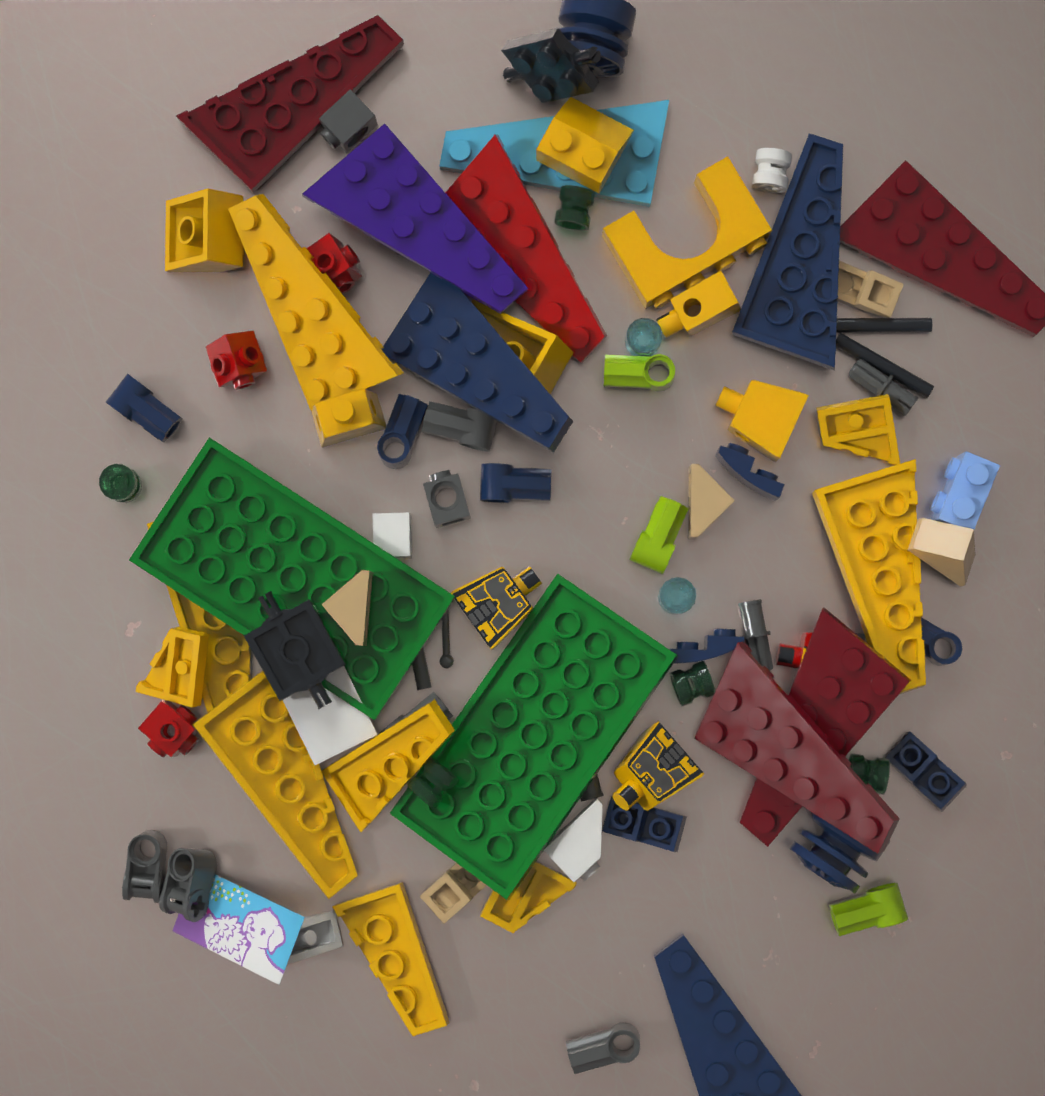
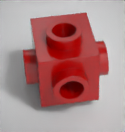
[307,233,362,294]
[205,330,267,390]
[138,700,199,758]

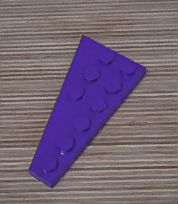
[302,123,528,314]

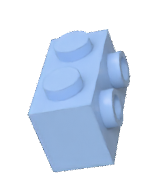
[931,451,1000,529]

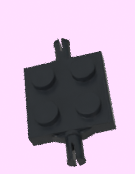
[501,28,601,103]
[244,591,346,710]

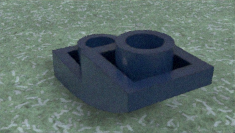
[715,443,785,501]
[669,629,744,664]
[885,732,967,812]
[602,796,687,852]

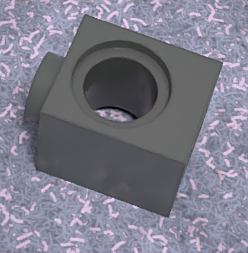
[319,89,378,154]
[423,470,471,528]

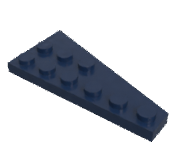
[732,133,843,371]
[382,273,574,453]
[654,934,802,1096]

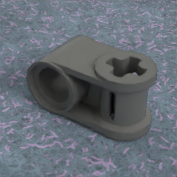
[122,830,167,903]
[159,848,217,922]

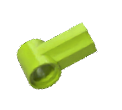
[604,354,675,392]
[629,496,689,574]
[829,883,908,936]

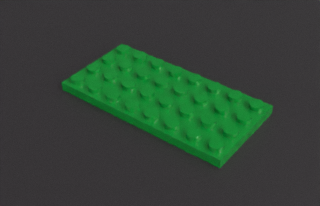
[129,437,455,720]
[390,574,678,900]

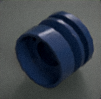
[558,0,636,77]
[790,813,890,894]

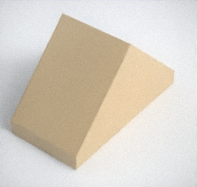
[688,464,735,540]
[908,518,976,587]
[322,570,373,646]

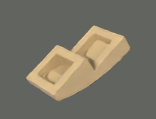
[838,261,904,318]
[420,863,486,924]

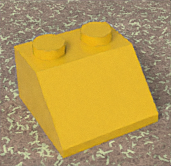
[536,97,634,194]
[165,188,244,272]

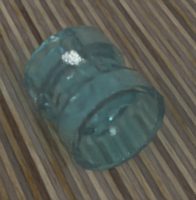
[625,318,662,356]
[658,577,696,615]

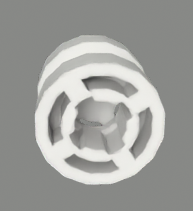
[752,148,792,193]

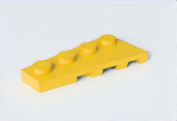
[322,699,455,832]
[332,882,450,1036]

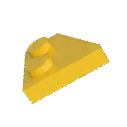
[816,394,900,465]
[135,627,209,708]
[480,861,577,933]

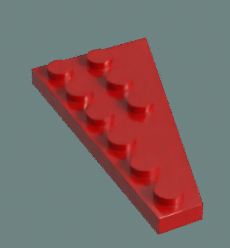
[445,134,607,363]

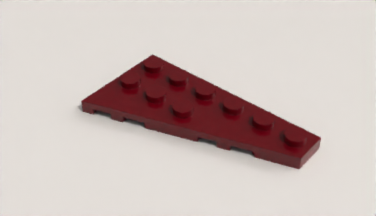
[176,15,404,193]
[840,160,1045,337]
[740,607,911,847]

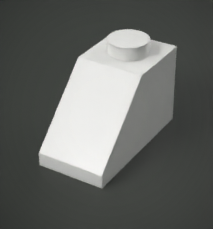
[544,798,603,882]
[287,911,343,965]

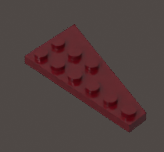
[694,642,900,854]

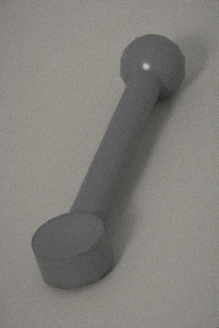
[439,609,454,668]

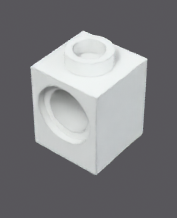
[373,512,412,563]

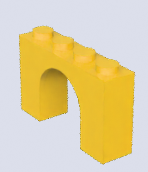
[602,156,772,309]

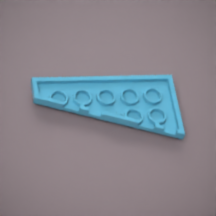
[439,100,669,207]

